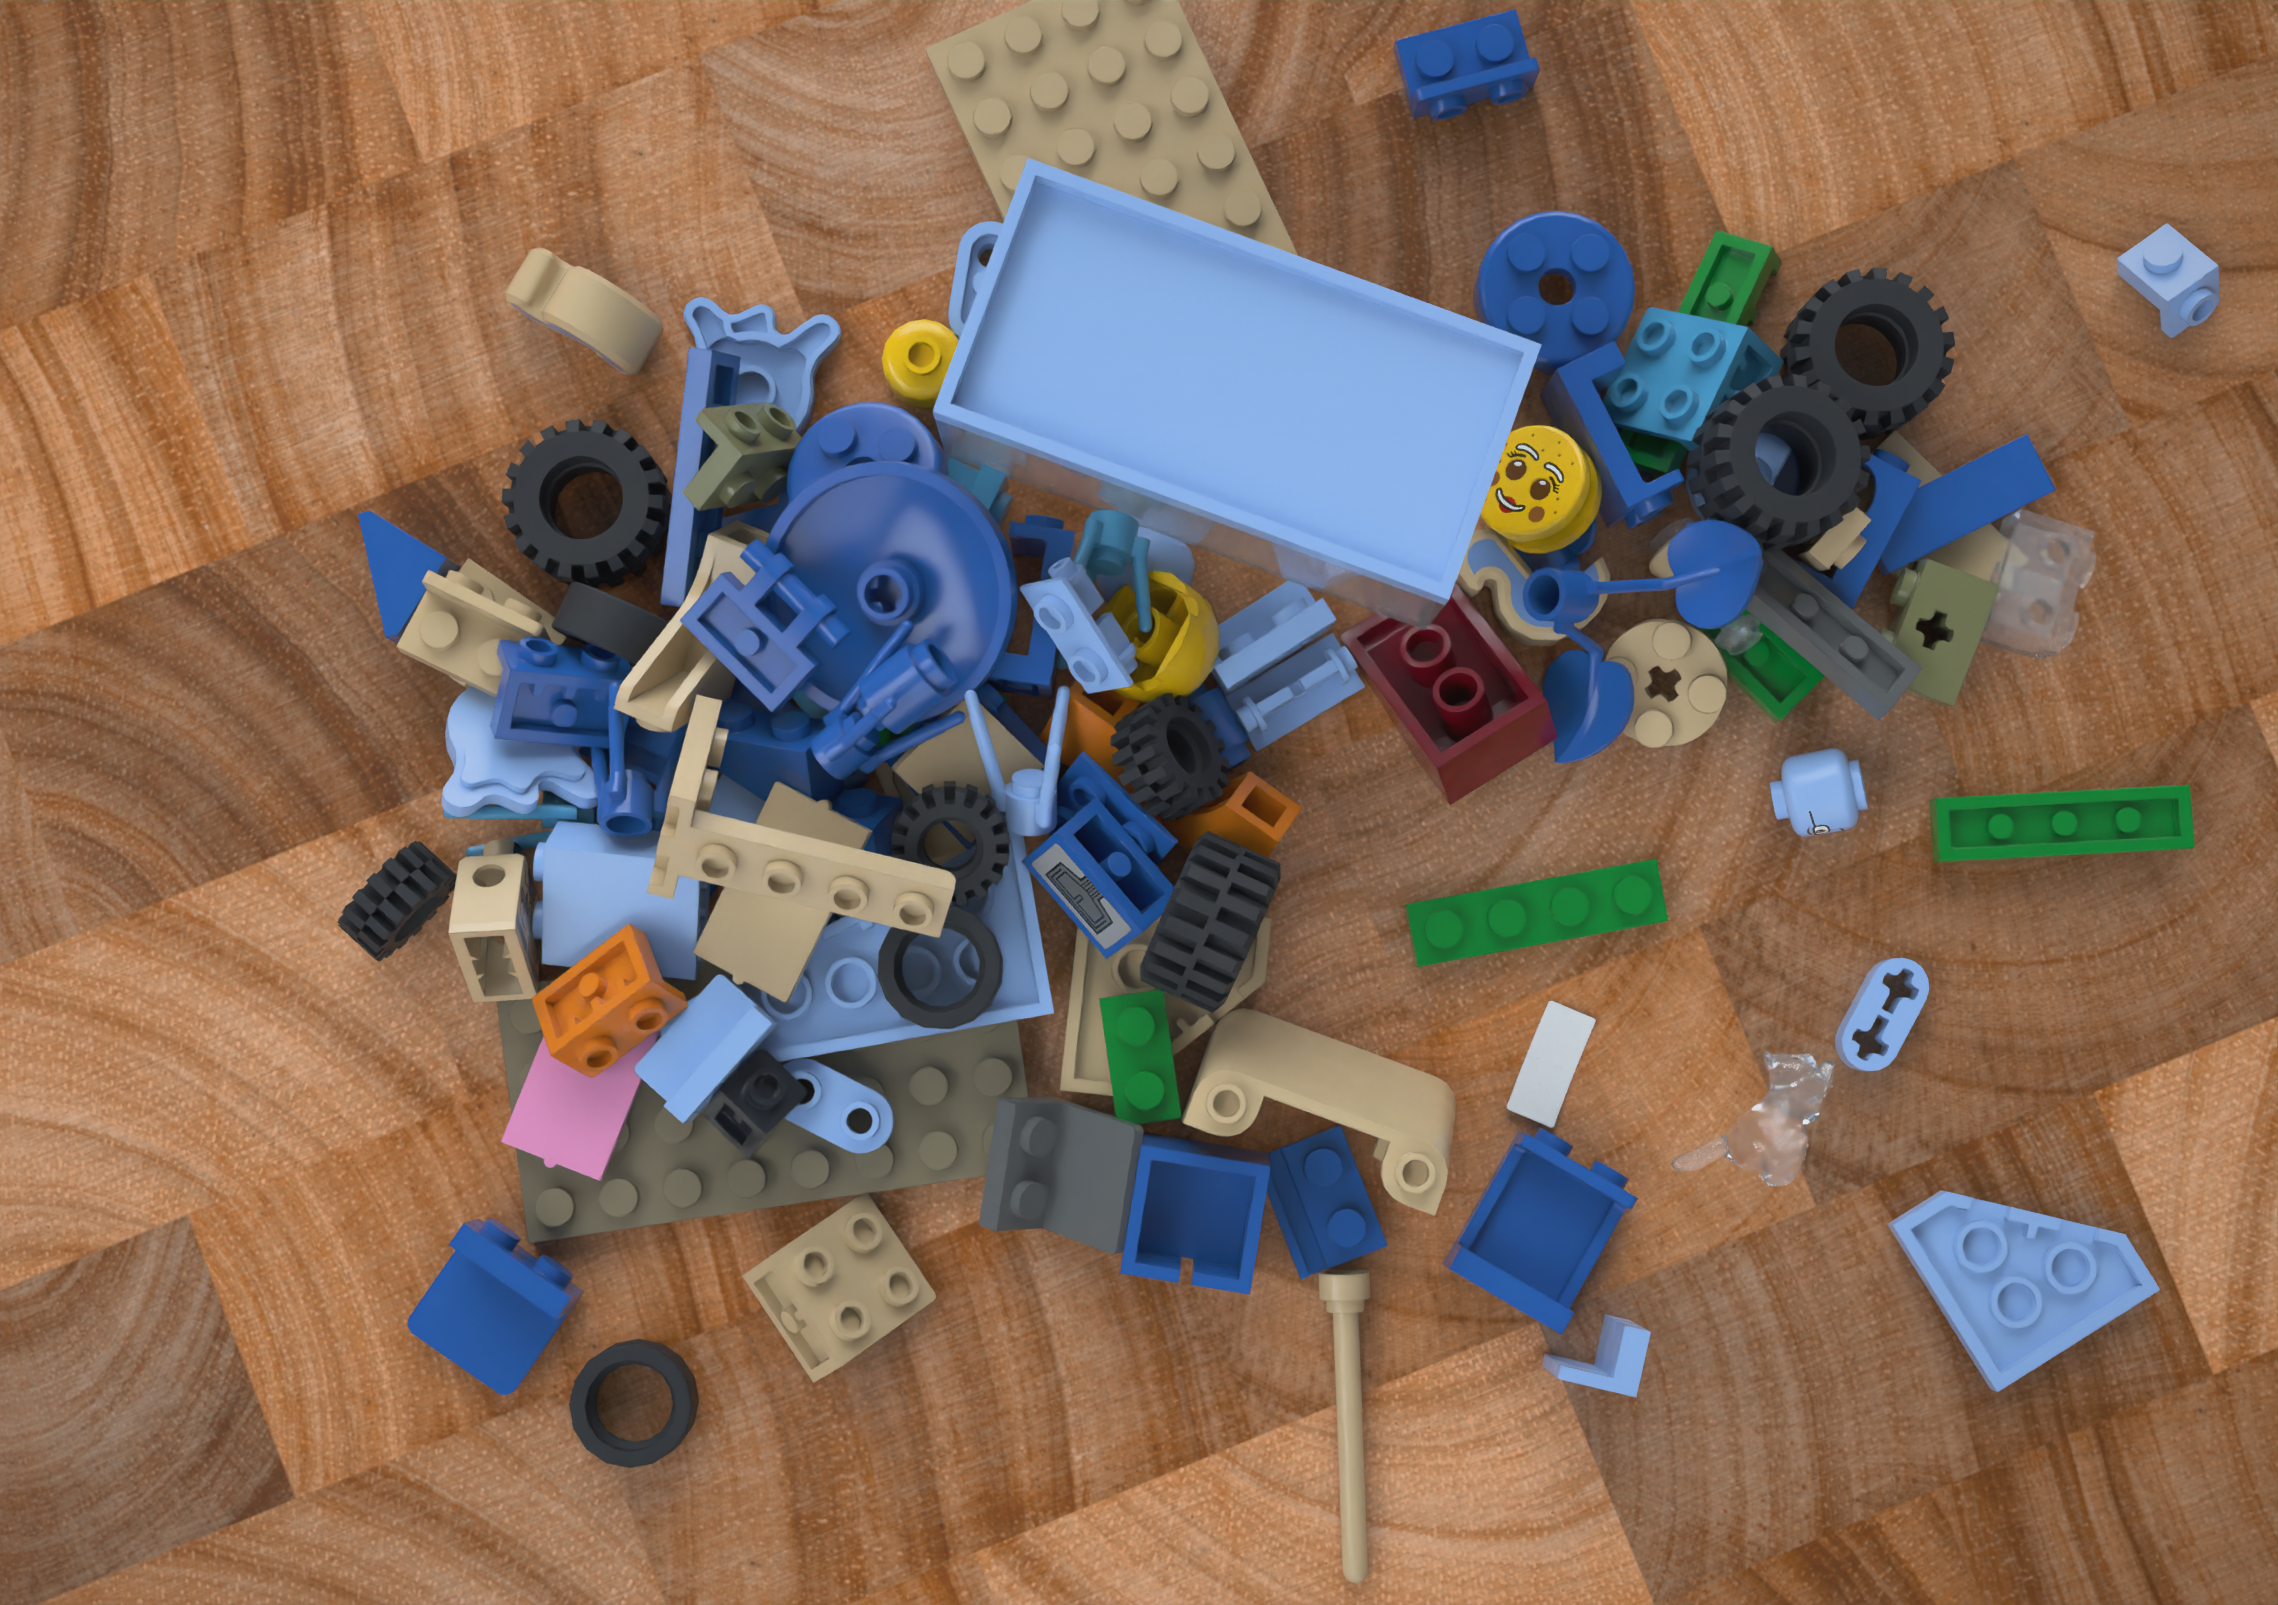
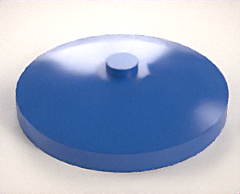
[763,461,1018,722]

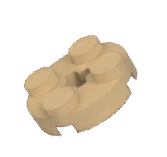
[1605,619,1728,748]

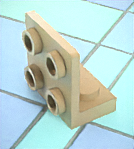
[742,1193,936,1383]

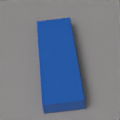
[1877,434,2056,576]

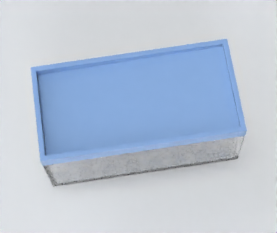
[933,158,1542,630]

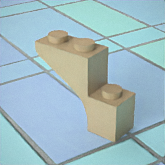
[614,520,770,733]

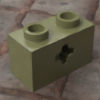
[1878,559,2000,706]

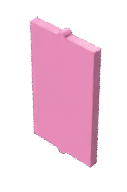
[501,1030,661,1181]

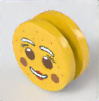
[1480,425,1602,554]

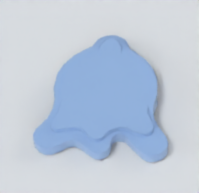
[683,297,842,435]
[441,686,598,817]

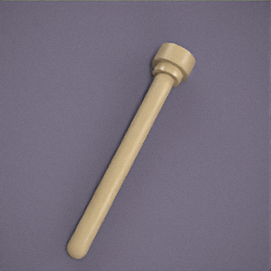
[1318,1269,1371,1583]

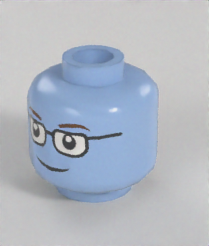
[1770,748,1868,837]

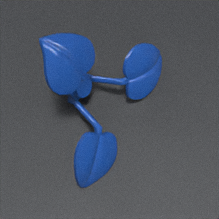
[1513,517,1763,763]

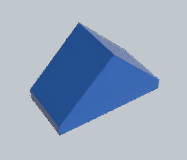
[358,511,460,644]

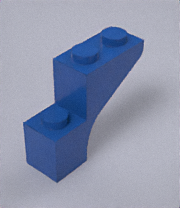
[711,703,903,857]

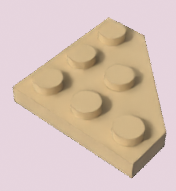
[1060,915,1272,1096]

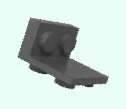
[979,1096,1144,1254]

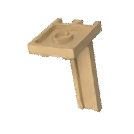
[647,695,956,938]

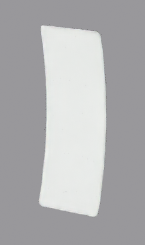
[1507,1001,1596,1128]

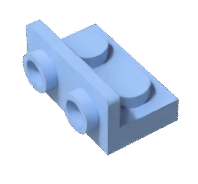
[1210,577,1337,696]

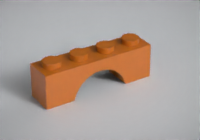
[1038,680,1302,858]

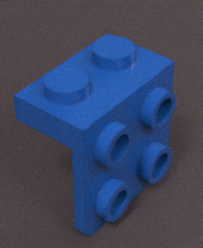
[407,1218,584,1395]

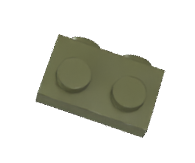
[682,402,802,511]

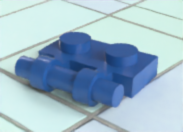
[680,539,852,712]

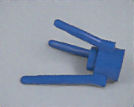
[810,620,966,780]
[590,682,689,837]

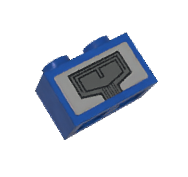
[1021,797,1174,959]

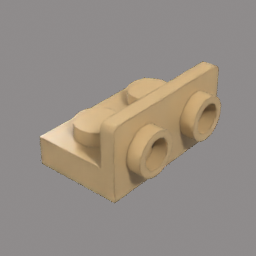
[396,570,551,698]

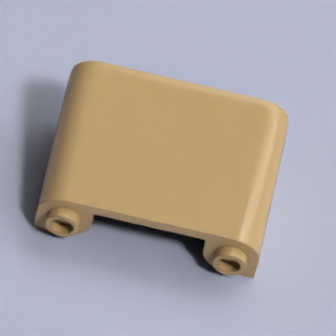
[1181,1008,1457,1216]

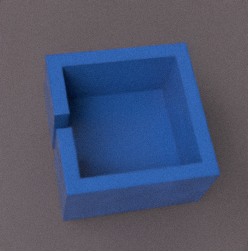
[1120,1132,1271,1295]

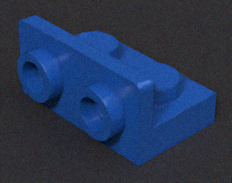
[1393,9,1540,121]
[490,637,632,749]

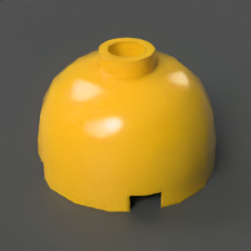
[1100,571,1220,703]

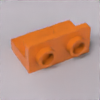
[531,923,688,1078]

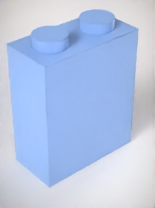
[532,820,710,980]

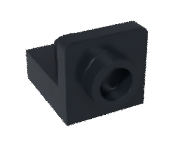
[702,1049,807,1159]

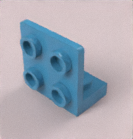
[1603,307,1784,452]

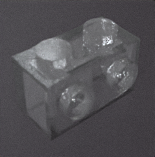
[1979,509,2096,660]

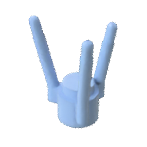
[964,686,1070,836]

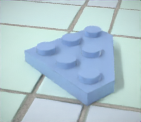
[1887,1191,2160,1392]

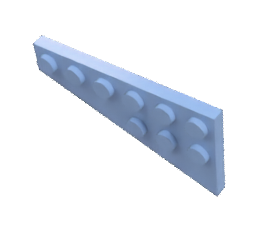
[660,829,1055,1069]

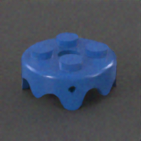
[1473,211,1636,375]
[786,402,948,503]

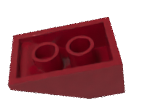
[1339,582,1558,805]

